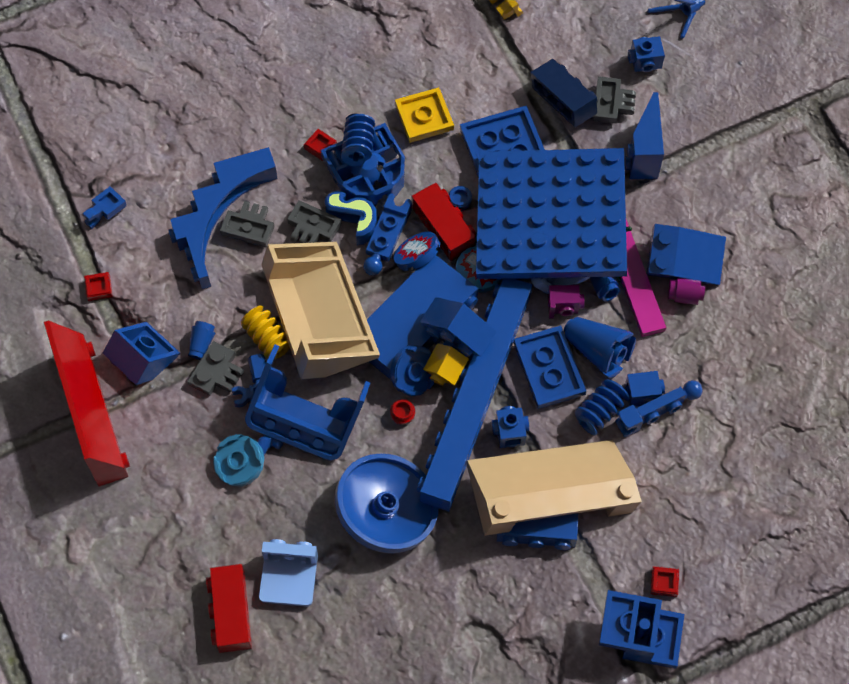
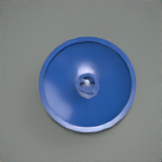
[335,454,439,553]

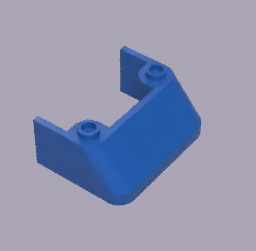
[245,344,370,460]

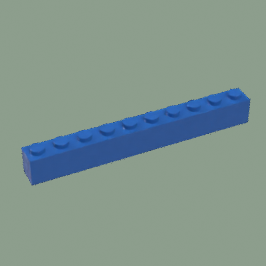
[417,279,533,512]

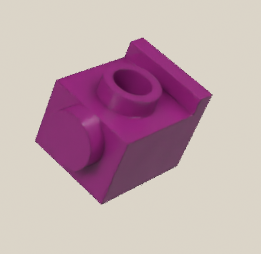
[548,285,584,319]

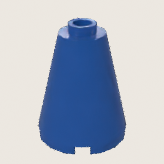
[564,317,636,378]

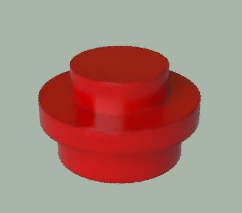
[390,400,415,425]

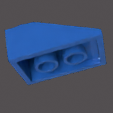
[624,92,664,179]
[646,224,726,285]

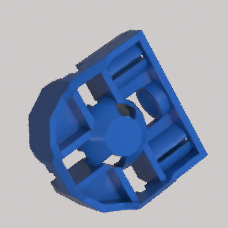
[320,123,405,206]

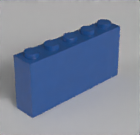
[367,255,478,380]

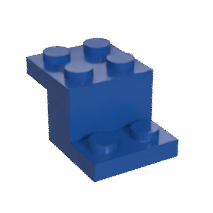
[599,590,685,669]

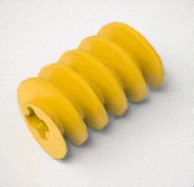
[241,305,290,360]

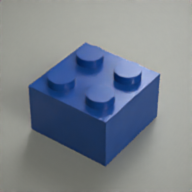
[420,297,497,357]

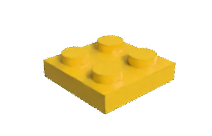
[395,87,454,143]

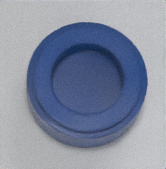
[449,186,472,211]

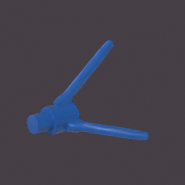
[647,0,705,39]

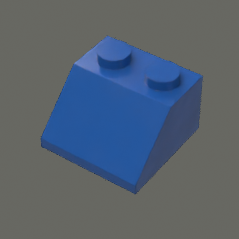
[103,322,180,385]

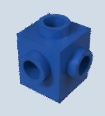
[628,36,665,72]
[492,406,529,448]

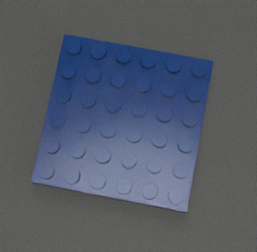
[476,148,627,279]

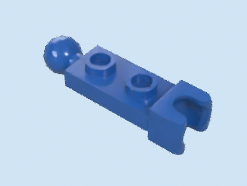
[363,193,412,276]
[615,380,703,437]

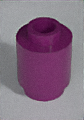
[668,278,705,305]

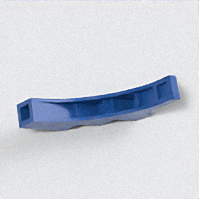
[168,147,278,289]

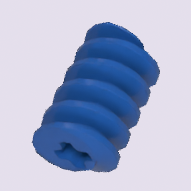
[341,114,375,167]
[575,379,630,436]

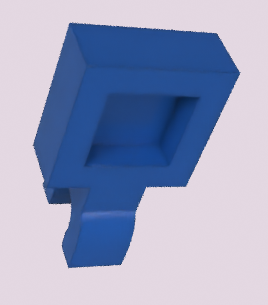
[83,186,127,229]

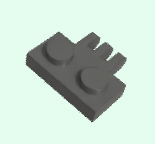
[593,76,636,124]
[287,200,342,243]
[220,201,275,248]
[187,341,244,396]

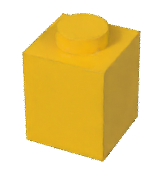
[423,343,469,386]

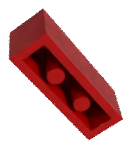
[412,183,477,262]
[206,564,252,653]

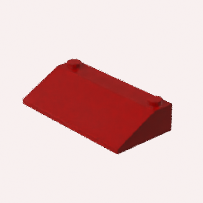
[44,320,130,487]

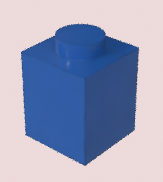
[625,371,665,406]

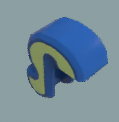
[325,191,377,245]

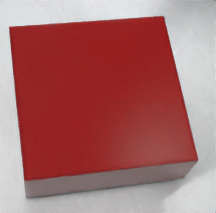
[304,129,337,161]
[84,272,113,301]
[650,566,679,597]

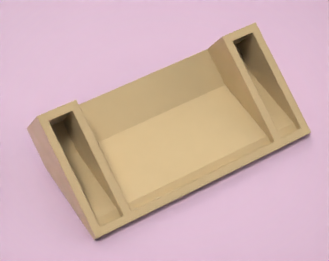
[261,242,380,379]
[466,440,642,536]

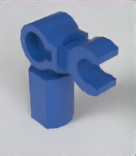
[232,354,266,408]

